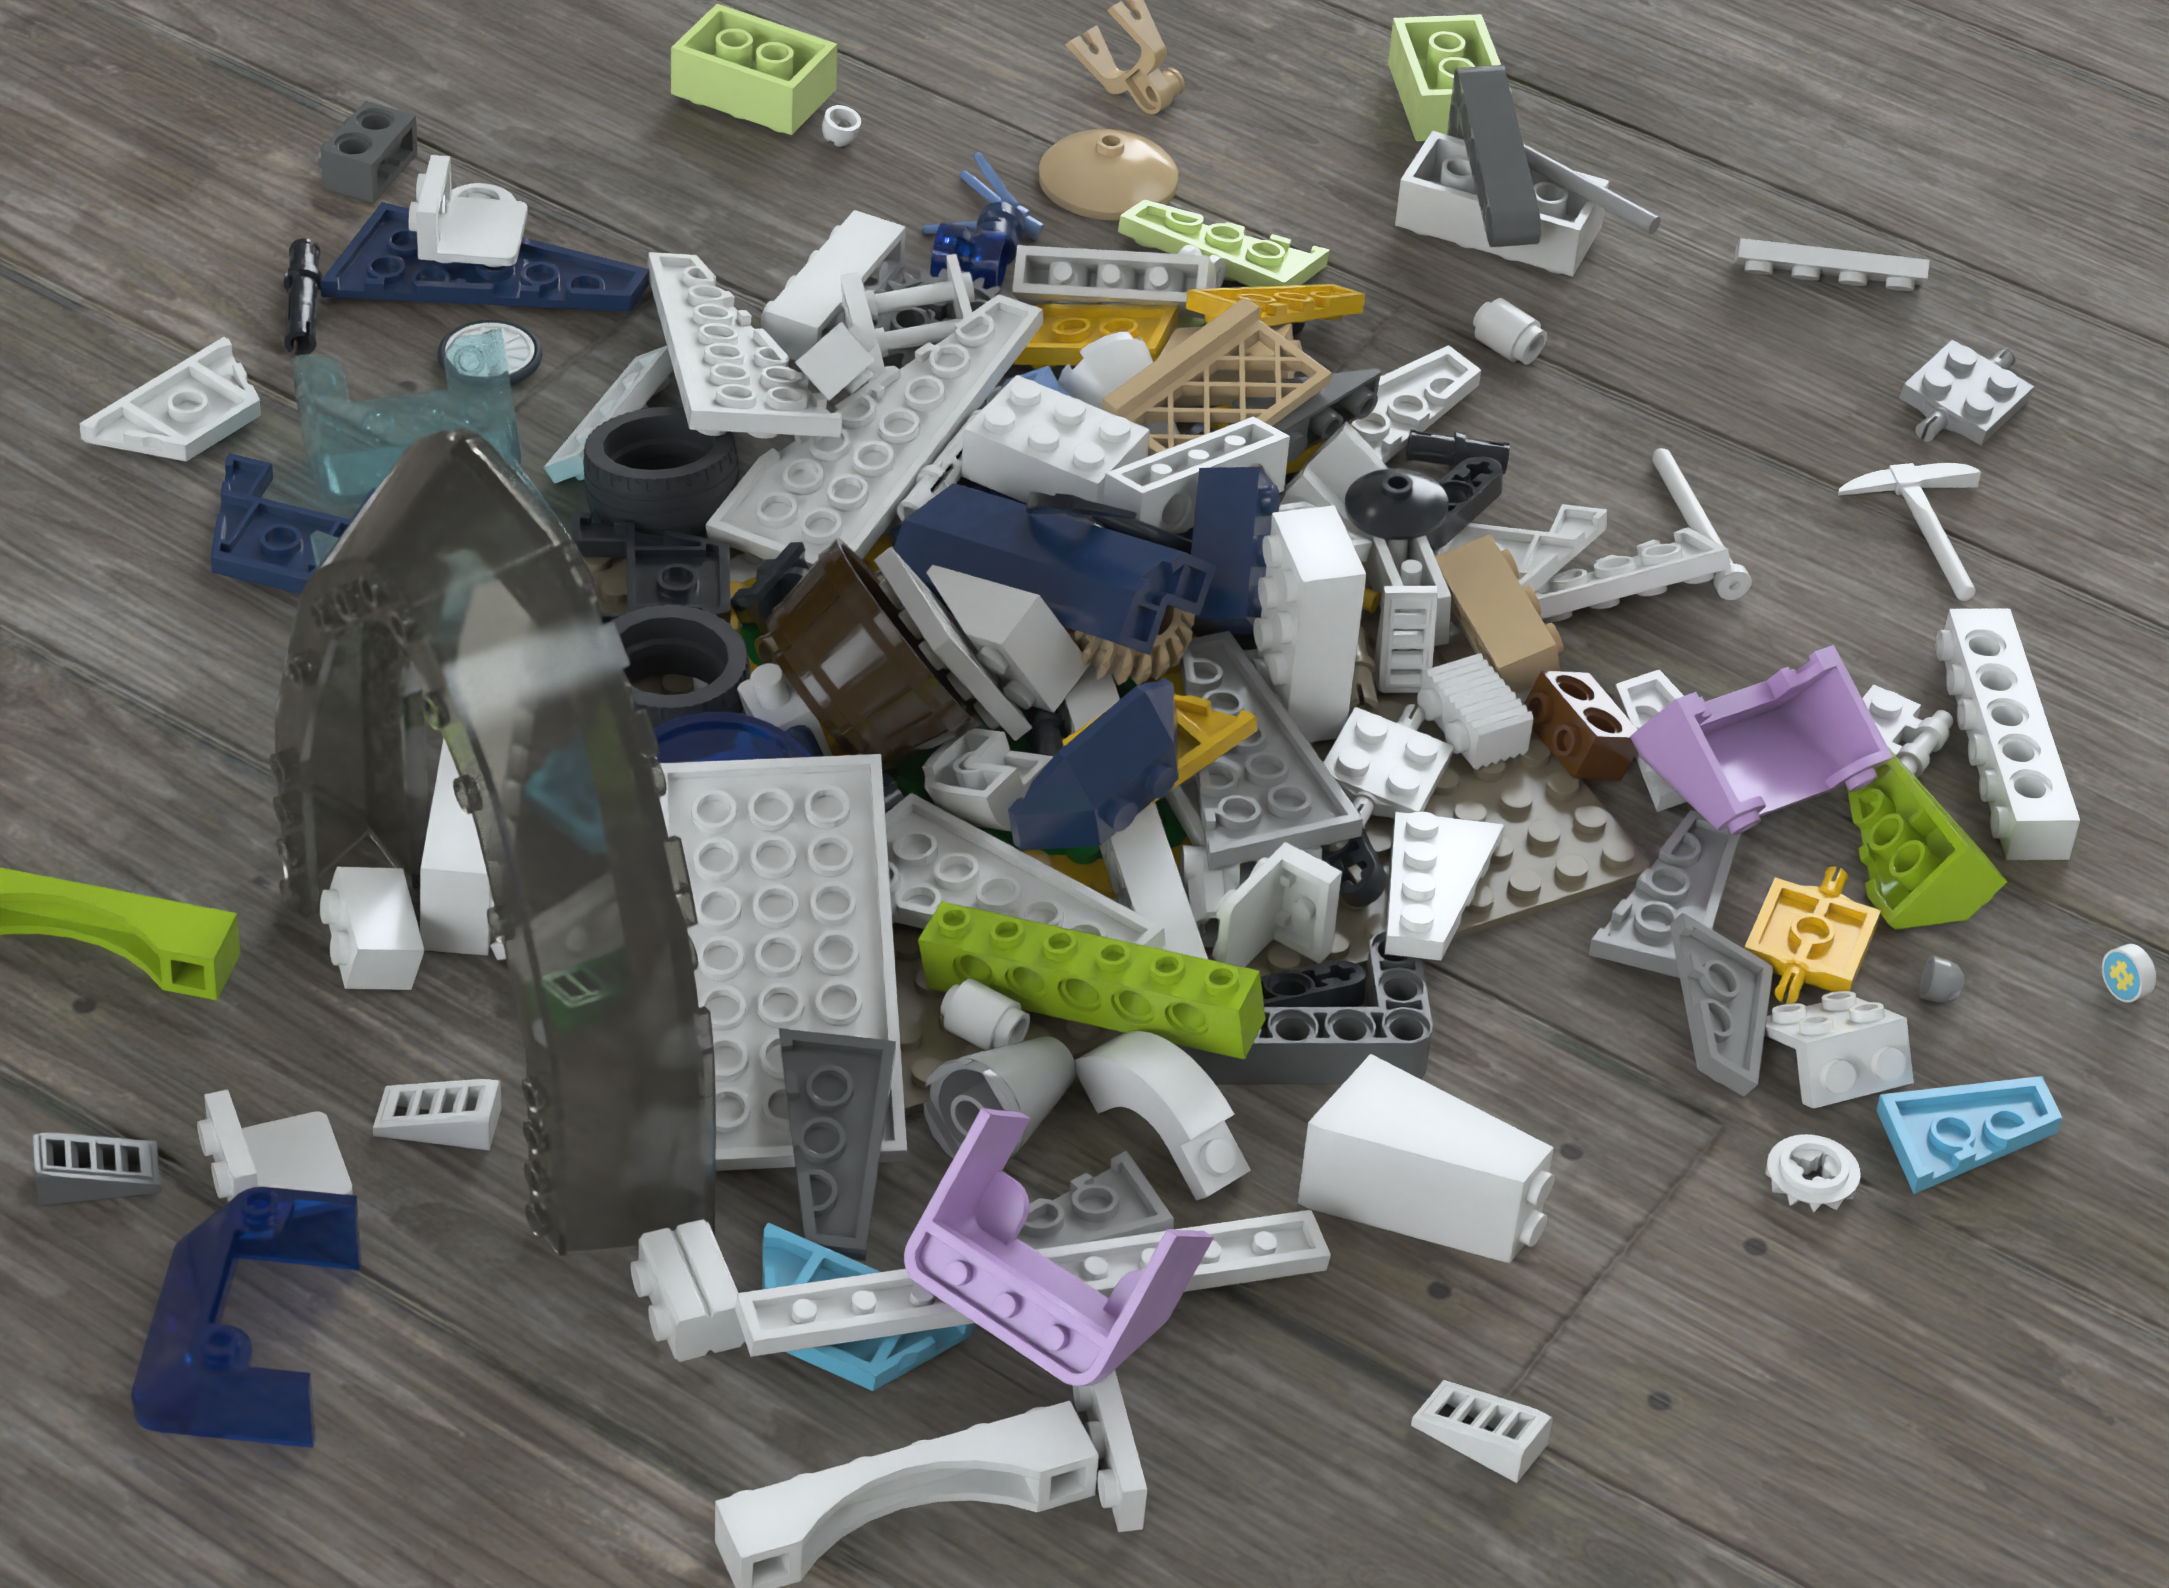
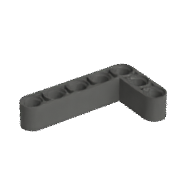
[1447,65,1541,247]
[1175,930,1433,1085]

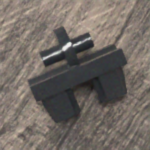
[731,542,810,636]

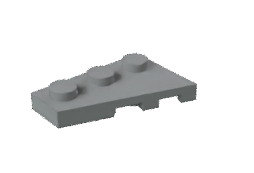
[1670,912,1774,1097]
[1017,1150,1174,1250]

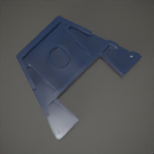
[211,453,416,596]

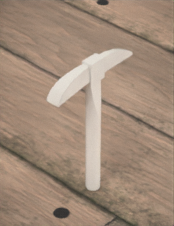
[1838,463,1981,601]

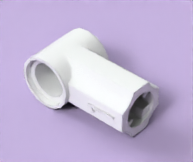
[1180,845,1240,947]

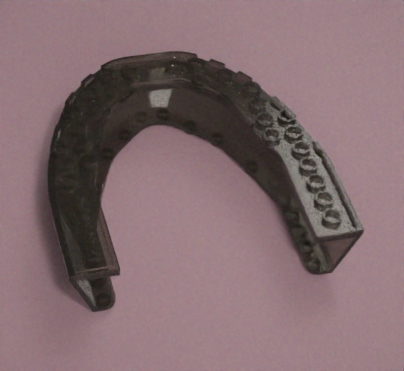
[270,428,716,1256]

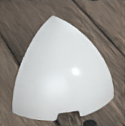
[1280,421,1388,533]

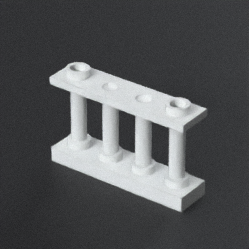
[840,254,1002,410]

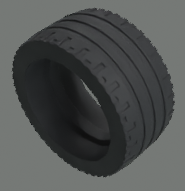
[583,407,740,537]
[587,605,750,764]

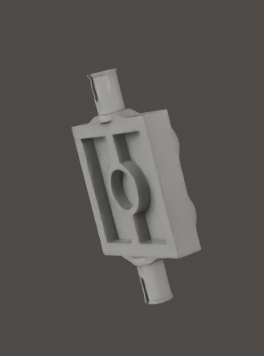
[1899,340,2034,446]

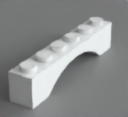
[715,1401,1099,1588]

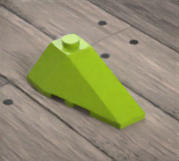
[1846,747,2007,930]

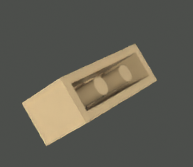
[1435,533,1564,695]

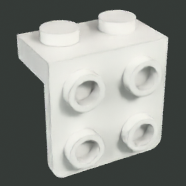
[409,155,528,267]
[1212,842,1342,967]
[1764,991,1914,1109]
[197,1089,353,1228]

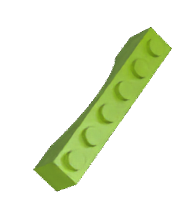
[0,867,240,1000]

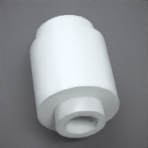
[1473,298,1547,365]
[940,979,1030,1051]

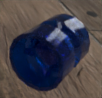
[930,222,1010,291]

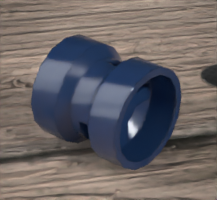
[970,202,1025,268]

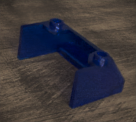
[131,1186,361,1448]

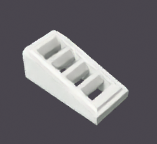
[1374,586,1438,693]
[373,1079,501,1151]
[1411,1380,1553,1483]

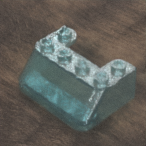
[290,328,521,506]

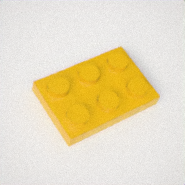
[1014,304,1179,369]

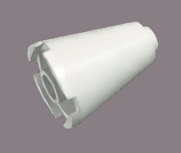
[1058,332,1179,434]

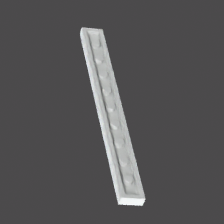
[735,1210,1331,1357]

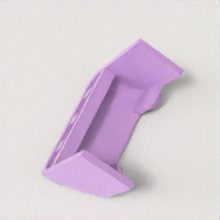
[904,1108,1214,1386]

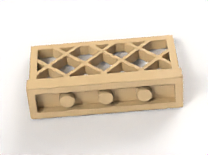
[1102,297,1332,457]

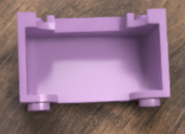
[1630,645,1893,835]

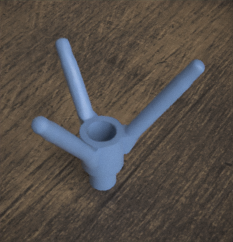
[922,152,1044,240]

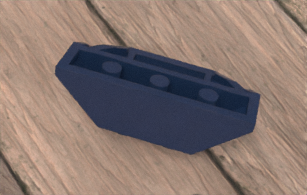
[1008,678,1179,851]

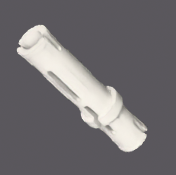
[897,410,981,521]

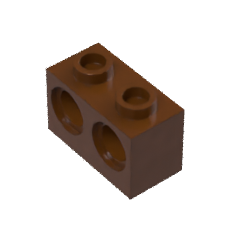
[1523,671,1638,780]

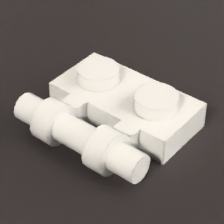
[1862,684,1953,778]

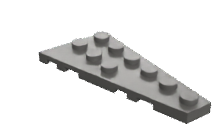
[1180,631,1363,870]

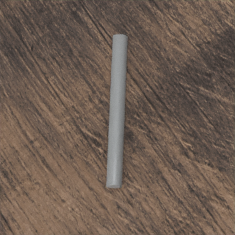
[1523,143,1661,234]

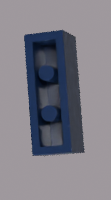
[1191,467,1280,635]

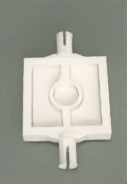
[1323,704,1454,828]

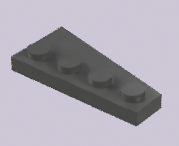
[779,1028,896,1261]

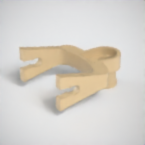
[1065,0,1185,115]

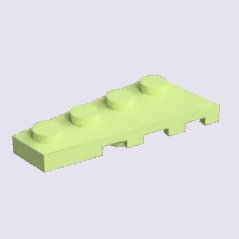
[1118,200,1330,287]

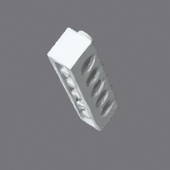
[1936,609,2080,860]

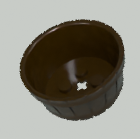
[766,537,982,772]

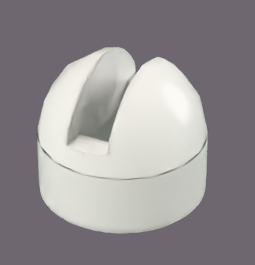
[822,105,861,147]

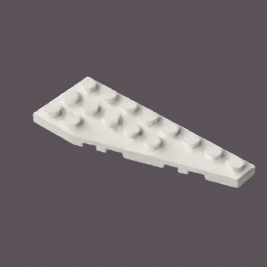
[706,294,1043,568]

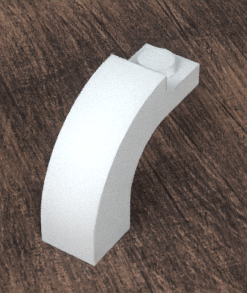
[1074,1031,1251,1201]

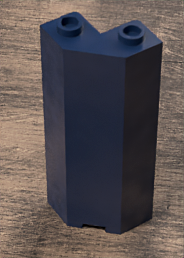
[894,483,1217,655]

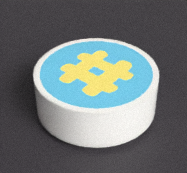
[2102,944,2156,1003]

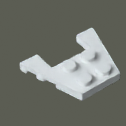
[1432,503,1607,592]

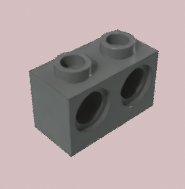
[318,101,418,203]

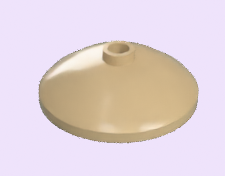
[1039,129,1178,220]

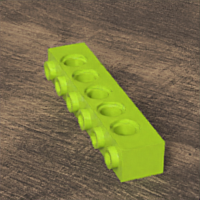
[918,901,1265,1060]

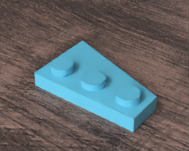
[1876,1076,2062,1194]

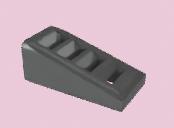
[33,1133,161,1206]

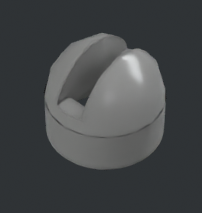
[1919,955,1965,1003]

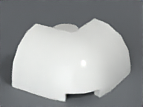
[922,728,1054,831]

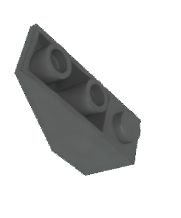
[1228,368,1381,462]

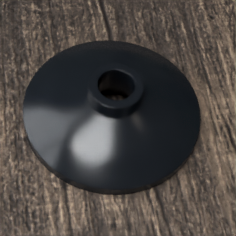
[1345,468,1448,540]

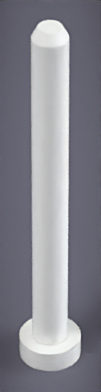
[1652,448,1752,600]

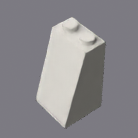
[1298,1054,1555,1263]

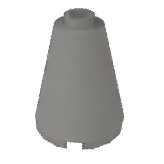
[923,1036,1076,1163]

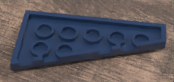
[320,202,649,312]

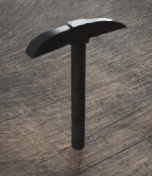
[1025,491,1192,555]

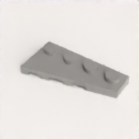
[1589,810,1741,978]

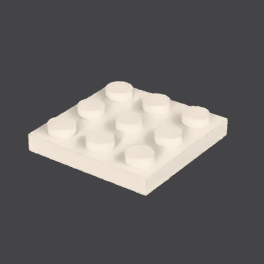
[874,547,1032,741]

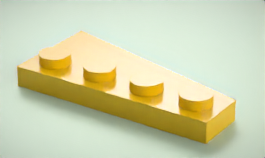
[1186,284,1365,326]

